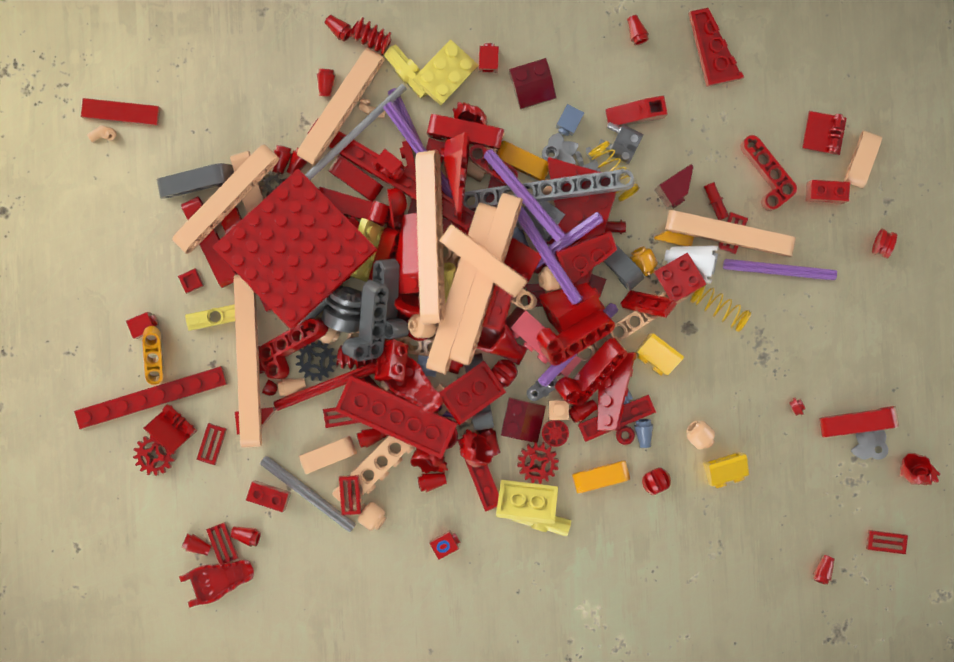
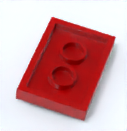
[439,361,506,425]

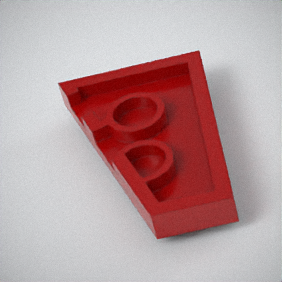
[555,231,617,285]

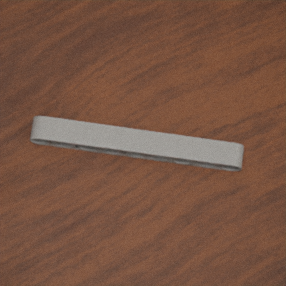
[463,169,635,211]

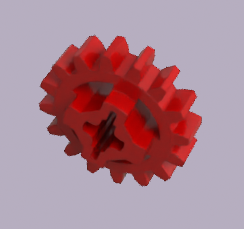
[133,435,176,476]
[517,441,559,484]

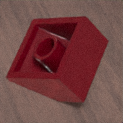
[509,58,556,110]
[654,164,693,209]
[500,397,546,443]

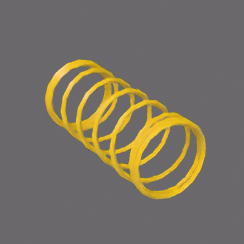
[588,141,640,201]
[690,285,751,332]

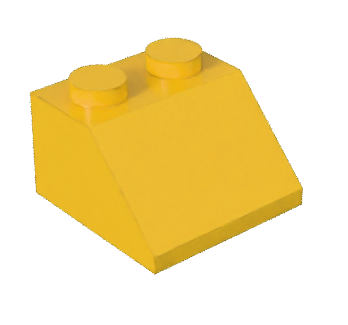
[635,333,684,376]
[703,452,749,488]

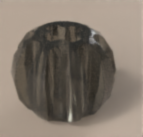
[260,171,287,197]

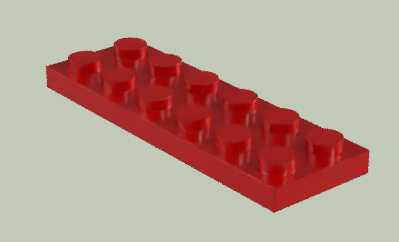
[334,375,458,459]

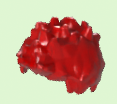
[452,102,488,125]
[459,429,493,467]
[410,448,448,474]
[900,453,940,485]

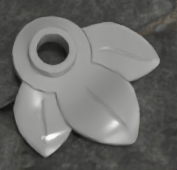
[542,133,578,164]
[851,430,888,460]

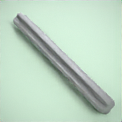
[260,456,356,532]

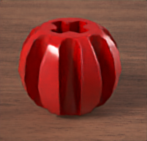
[491,359,518,388]
[642,467,671,495]

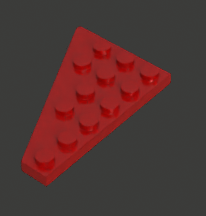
[547,157,621,286]

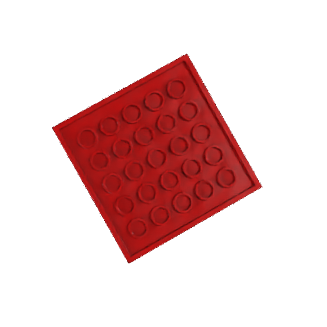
[212,169,378,330]

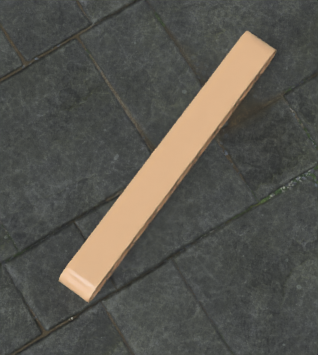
[416,150,445,324]
[450,193,523,366]
[426,203,497,374]
[234,275,262,448]

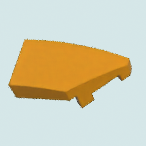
[654,230,694,246]

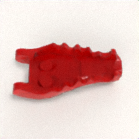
[384,356,443,414]
[179,560,254,608]

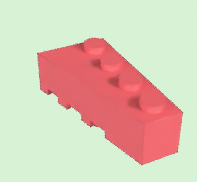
[505,306,581,377]

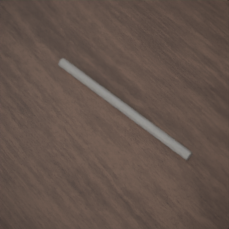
[305,84,407,180]

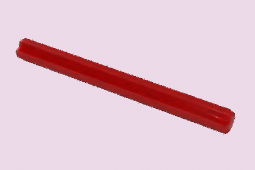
[273,362,376,411]

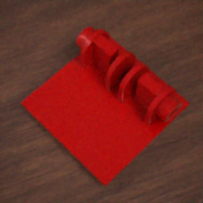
[802,111,847,155]
[504,237,542,289]
[654,252,707,302]
[143,404,197,454]

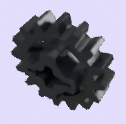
[296,340,337,381]

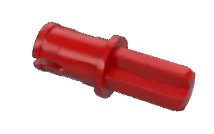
[703,182,728,220]

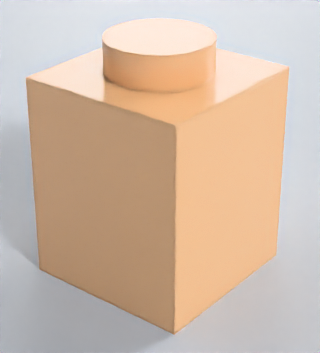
[548,400,569,420]

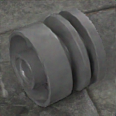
[321,286,362,333]

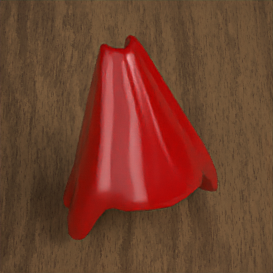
[476,323,522,359]

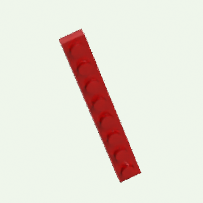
[74,366,227,429]

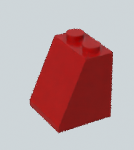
[538,283,605,334]

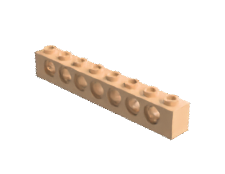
[332,382,450,510]

